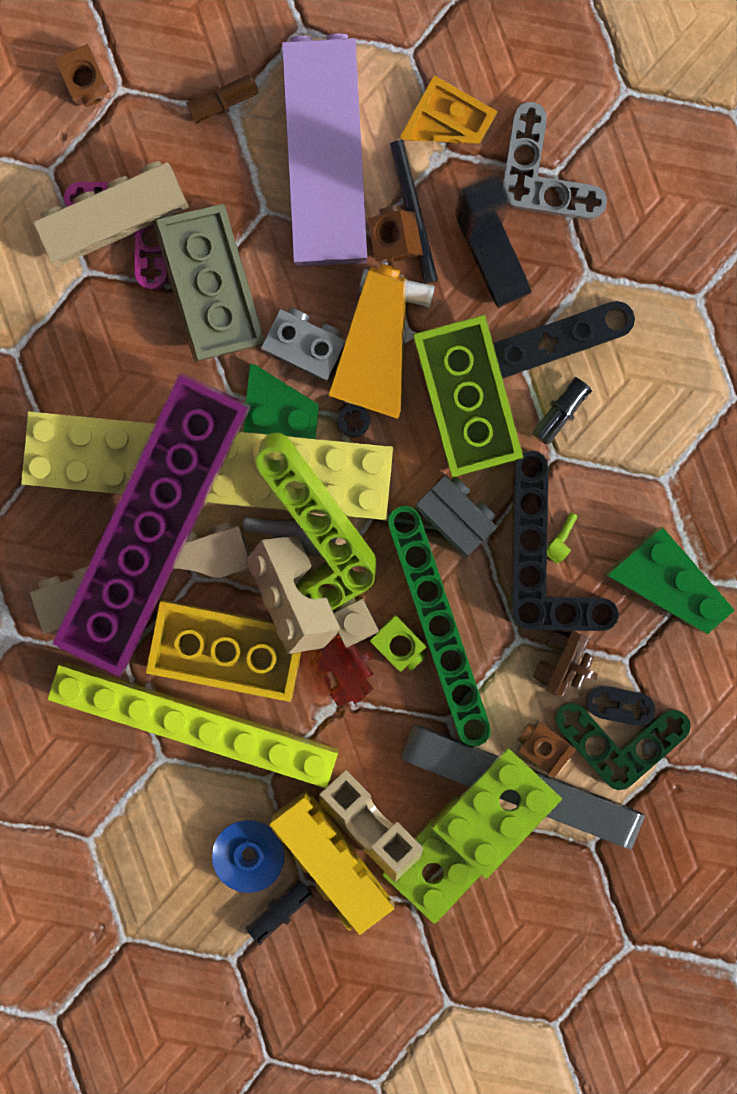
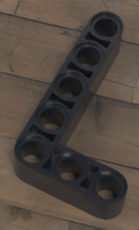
[455,172,531,308]
[511,450,619,631]

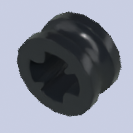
[338,405,370,438]

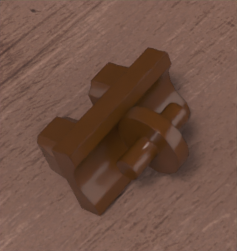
[533,630,598,697]

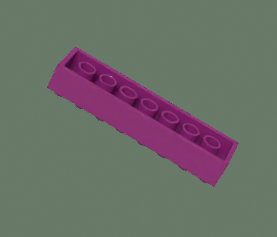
[52,373,251,677]

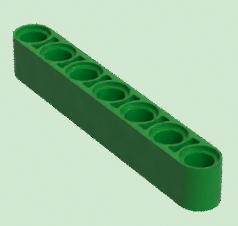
[388,506,491,747]

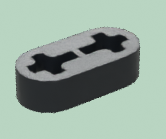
[586,685,655,725]

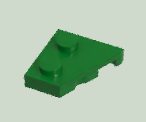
[243,364,319,439]

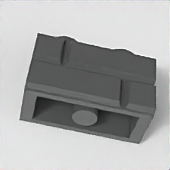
[414,475,497,558]

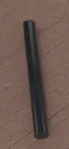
[390,140,438,284]

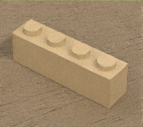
[33,161,189,267]

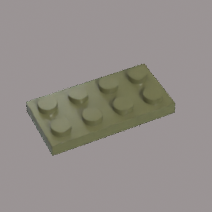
[153,204,265,363]

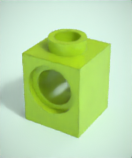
[370,614,426,672]

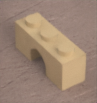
[246,535,341,654]
[319,770,423,882]

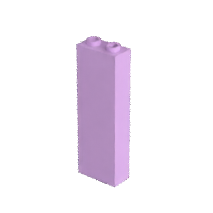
[282,34,367,267]

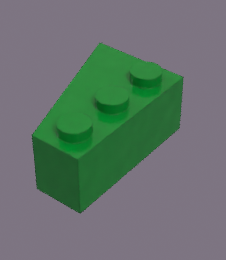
[603,527,735,634]

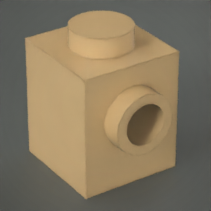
[333,598,379,648]

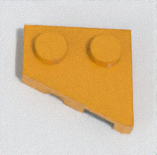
[400,75,498,144]

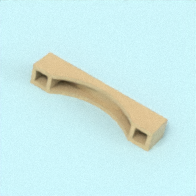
[30,521,250,634]

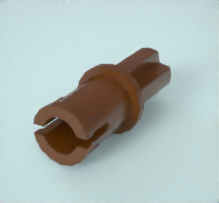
[186,75,259,124]

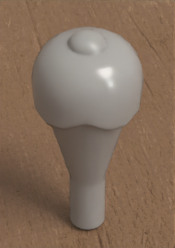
[243,514,337,556]

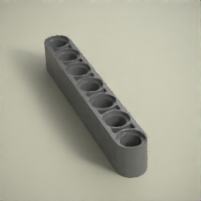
[400,724,646,849]

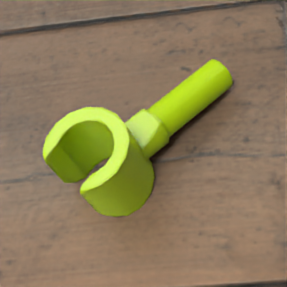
[547,512,578,564]

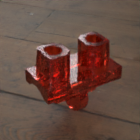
[310,636,374,706]

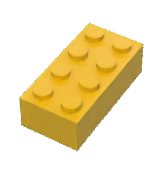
[146,600,301,702]

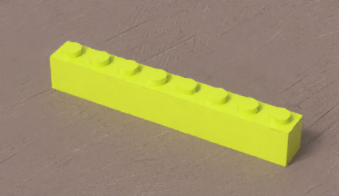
[48,662,339,788]

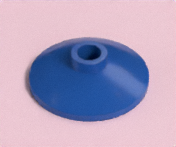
[212,820,285,893]

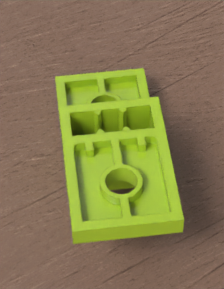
[382,747,562,925]

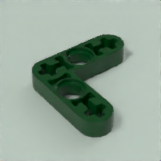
[554,702,691,790]

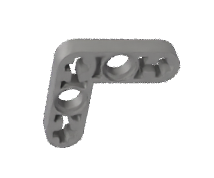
[503,102,607,220]

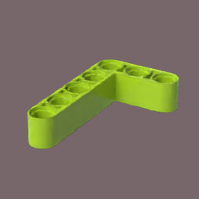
[256,433,376,610]

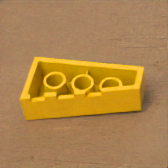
[269,788,395,935]

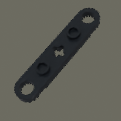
[493,301,635,379]

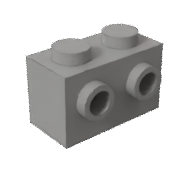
[261,307,346,383]

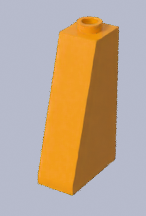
[329,264,406,419]

